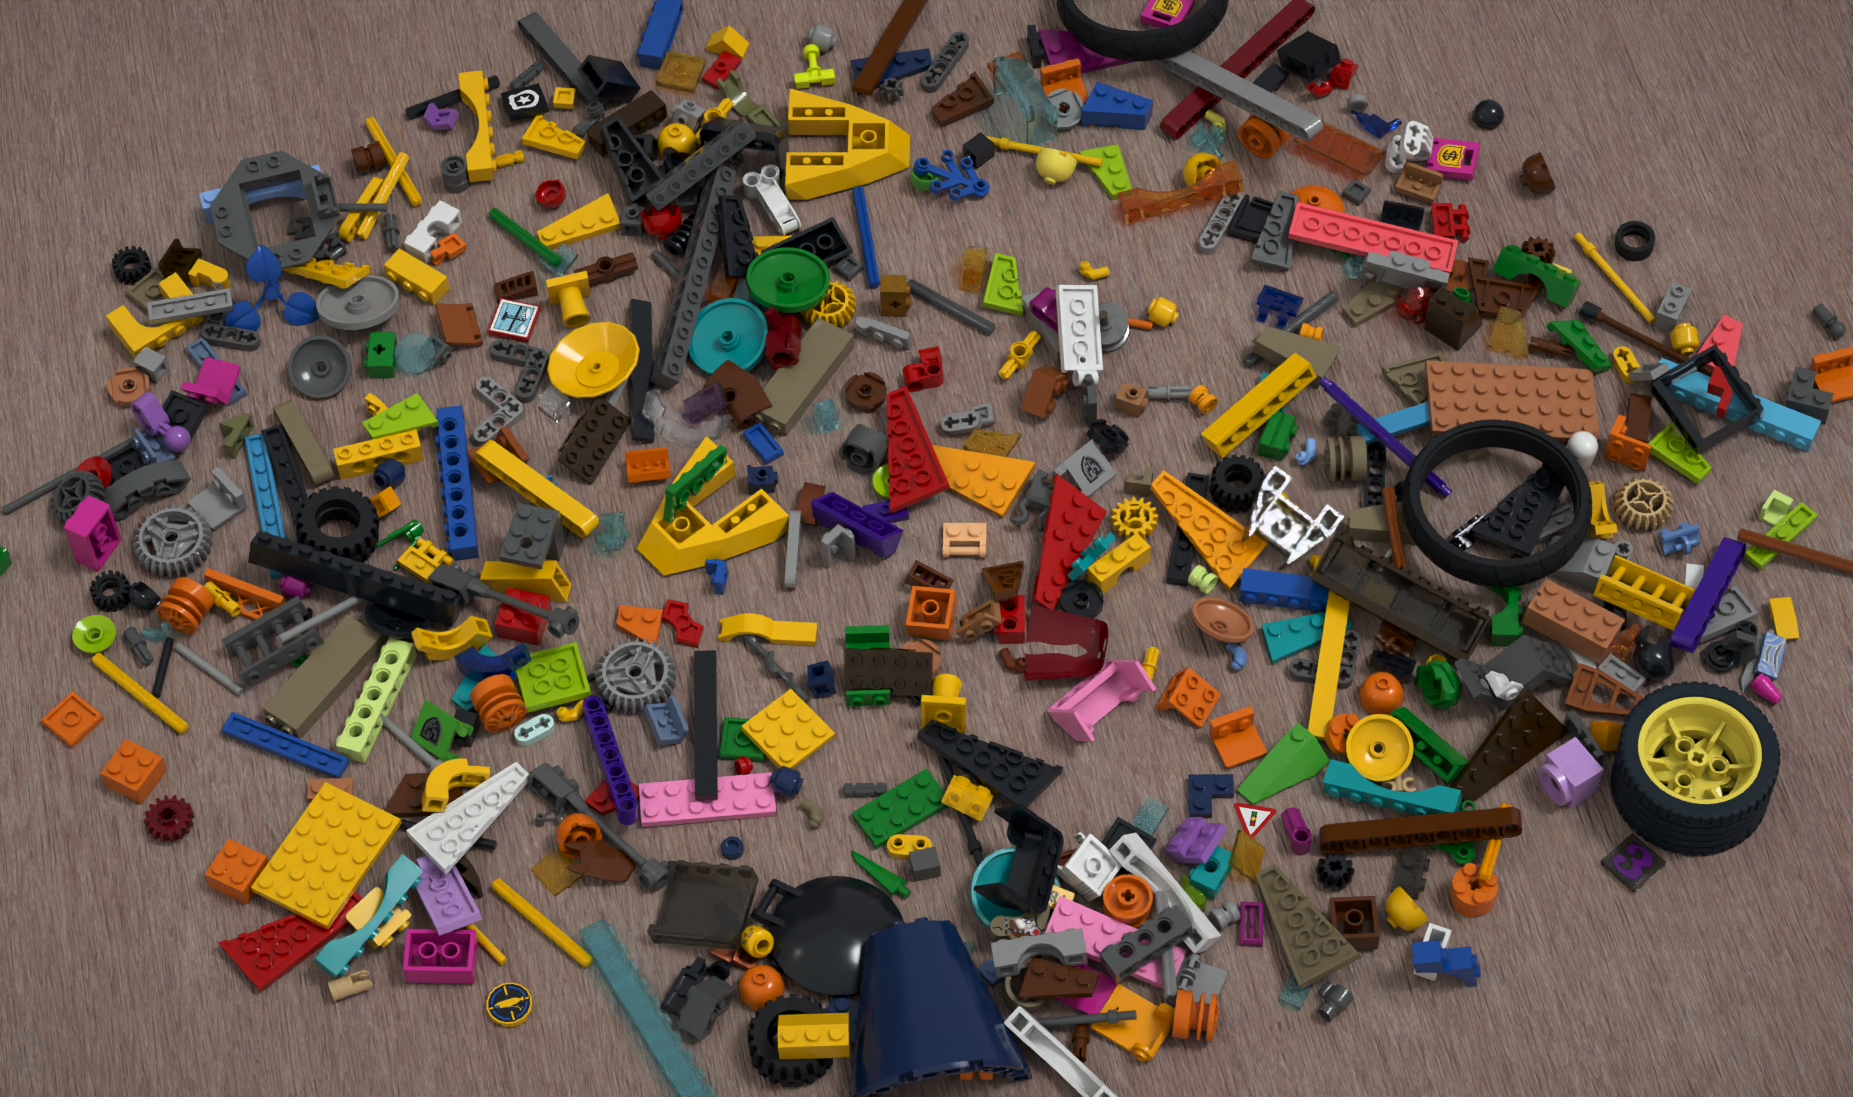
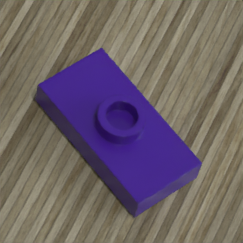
[862,501,909,523]

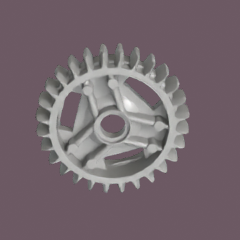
[132,504,213,579]
[595,637,677,715]

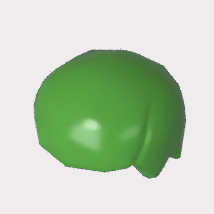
[910,165,941,191]

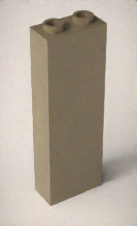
[753,318,854,436]
[263,615,383,739]

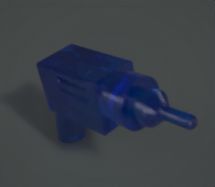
[1351,110,1402,139]

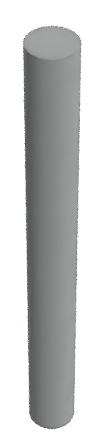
[175,642,244,696]

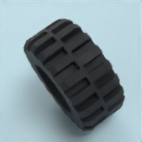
[296,486,379,563]
[748,994,834,1087]

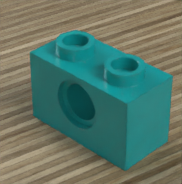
[1188,846,1235,900]

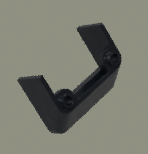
[699,116,789,179]
[973,804,1064,914]

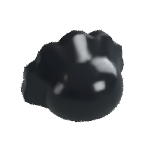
[706,960,733,981]

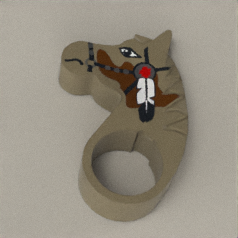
[987,905,1059,1014]

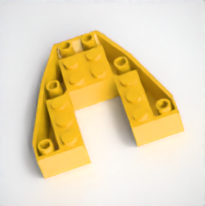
[785,89,910,200]
[637,436,789,576]

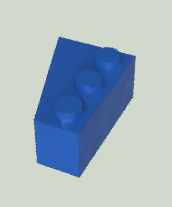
[1081,82,1153,130]

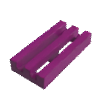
[1240,902,1263,947]

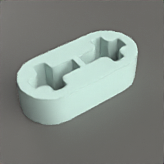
[514,714,555,747]

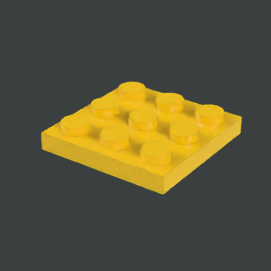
[741,689,835,769]

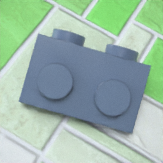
[131,428,176,465]
[643,696,688,745]

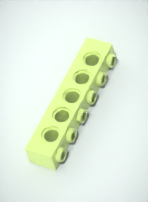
[336,637,417,764]

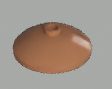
[1191,597,1254,643]

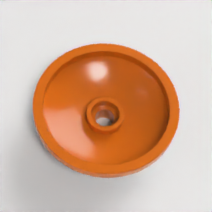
[1291,185,1345,213]

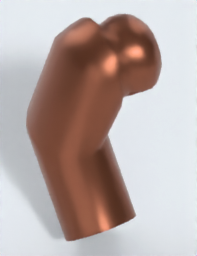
[999,648,1028,672]

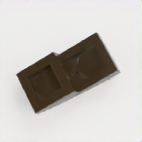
[455,855,483,899]

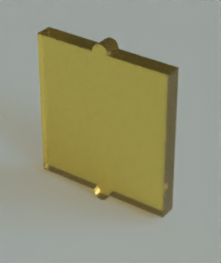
[1229,830,1265,883]
[531,848,584,897]

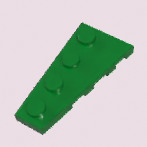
[663,445,727,524]

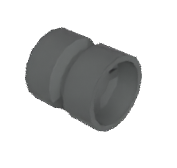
[440,155,470,193]

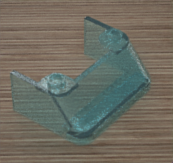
[993,56,1059,146]

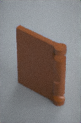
[435,303,483,347]

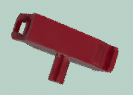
[765,307,801,370]

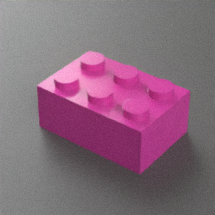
[64,495,122,572]
[403,929,479,984]

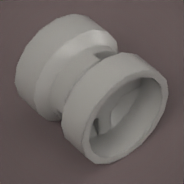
[1209,900,1241,931]

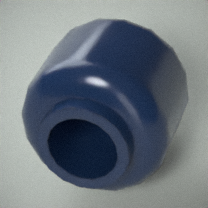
[373,458,405,489]
[769,766,804,798]

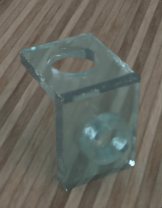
[538,243,579,276]

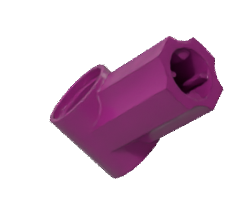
[1280,807,1312,855]

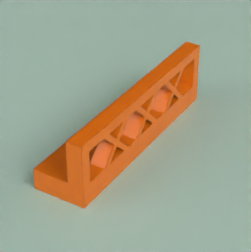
[204,568,285,621]

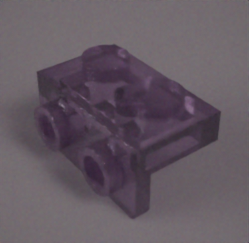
[682,381,727,424]

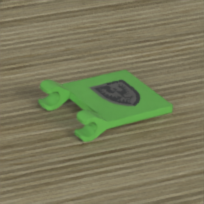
[411,700,473,762]

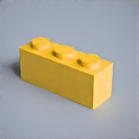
[384,248,450,305]

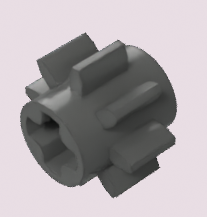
[879,78,904,103]

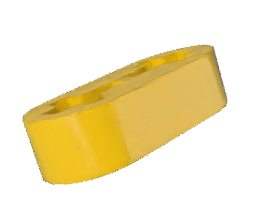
[1612,346,1640,384]

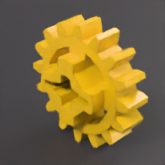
[1111,497,1158,540]

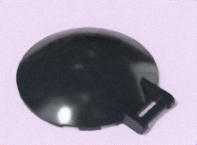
[750,876,904,997]

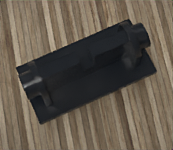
[1448,513,1487,551]

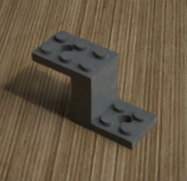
[499,503,570,569]
[1455,635,1574,710]

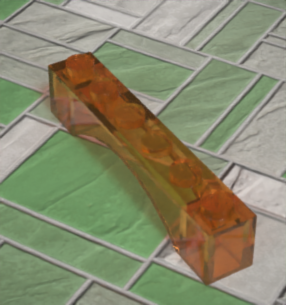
[1118,160,1244,224]

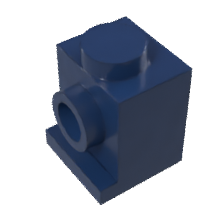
[747,465,778,495]
[807,660,836,699]

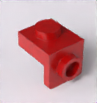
[1329,59,1359,90]

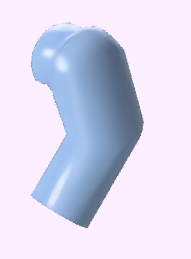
[1295,438,1316,465]

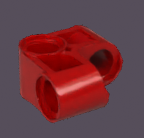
[902,346,944,392]

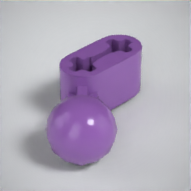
[130,391,191,452]

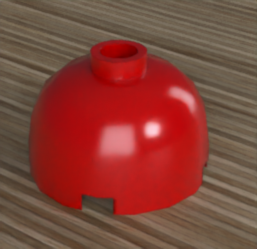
[640,204,682,240]

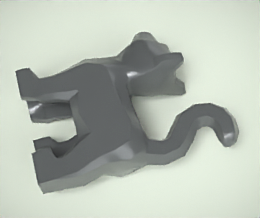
[1009,469,1075,532]

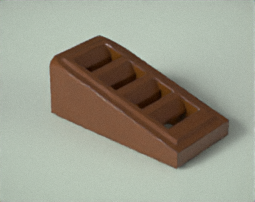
[494,271,538,303]
[904,560,954,589]

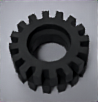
[112,246,152,285]
[90,570,130,612]

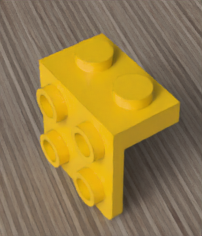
[345,887,412,950]

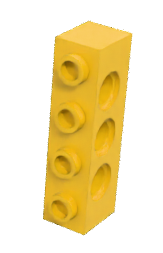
[333,429,424,480]

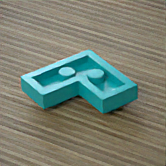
[1067,532,1116,581]

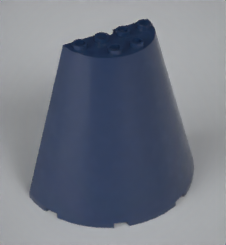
[849,917,1032,1097]

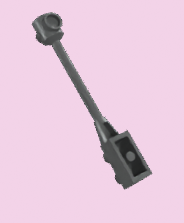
[428,562,579,638]
[528,763,671,890]

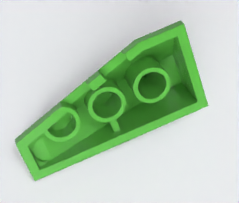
[1236,723,1330,805]

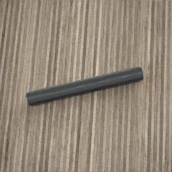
[907,279,995,335]

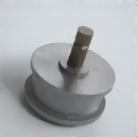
[1098,302,1129,352]

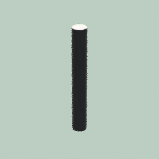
[152,637,174,698]

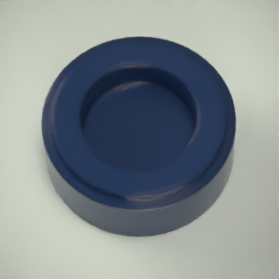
[721,837,744,860]

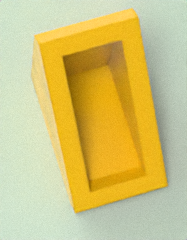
[705,25,749,60]

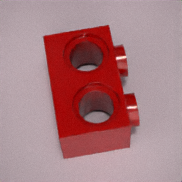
[994,595,1025,644]

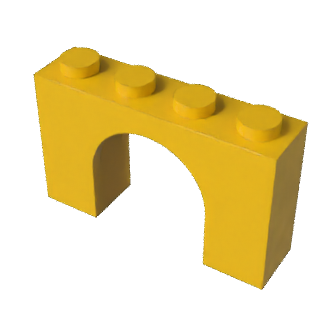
[106,272,206,359]

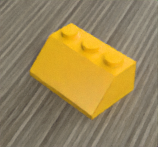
[778,1013,850,1060]

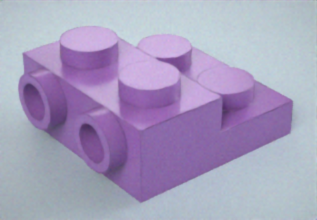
[1165,817,1227,864]

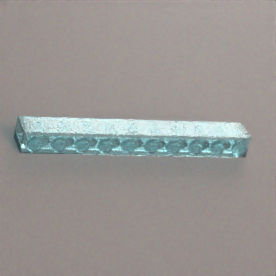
[579,918,717,1097]

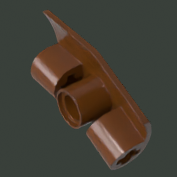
[703,360,772,429]

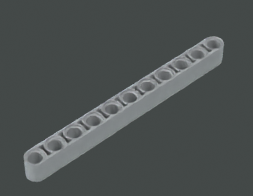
[1157,51,1324,142]

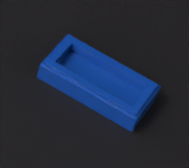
[743,422,784,465]

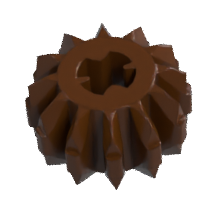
[1521,235,1556,264]

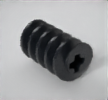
[663,214,695,258]

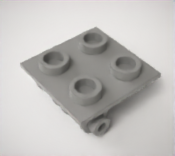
[1175,954,1228,1004]

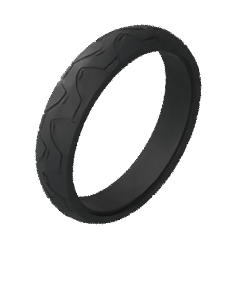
[1056,0,1229,62]
[1402,419,1592,587]

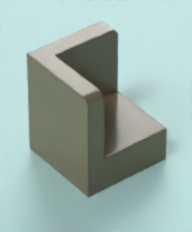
[1124,466,1154,497]

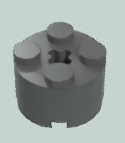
[839,424,888,475]

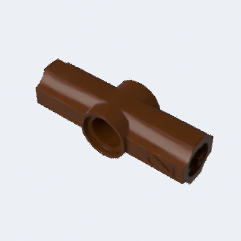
[573,252,638,285]

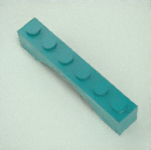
[1323,759,1462,816]
[312,854,423,979]

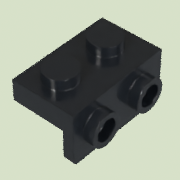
[1379,200,1425,231]

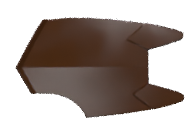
[565,840,637,882]

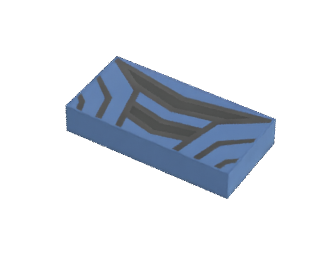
[1754,631,1787,681]

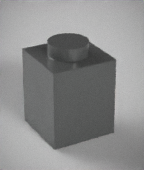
[906,846,941,882]

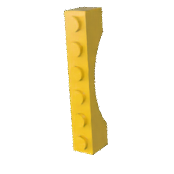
[458,70,497,182]

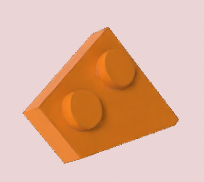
[616,605,663,647]

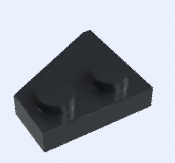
[1369,650,1417,685]

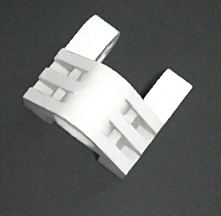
[1385,121,1434,173]

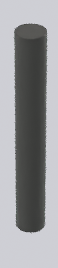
[338,203,387,212]

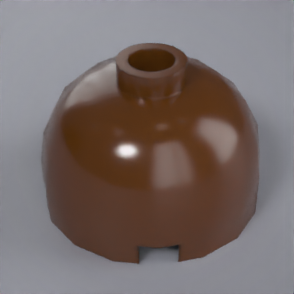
[1519,151,1556,193]

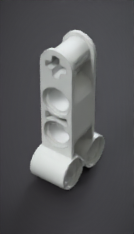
[743,164,802,236]

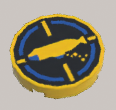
[486,982,533,1027]

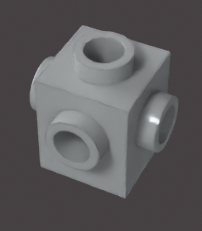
[672,99,706,132]

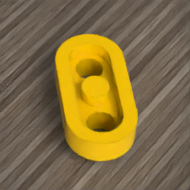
[887,834,932,859]

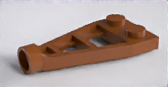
[1565,663,1644,717]

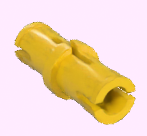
[203,581,242,617]

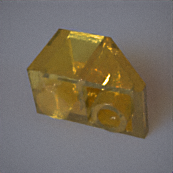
[960,245,990,293]

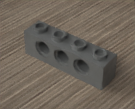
[1100,905,1193,984]

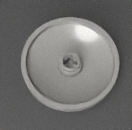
[316,275,400,330]

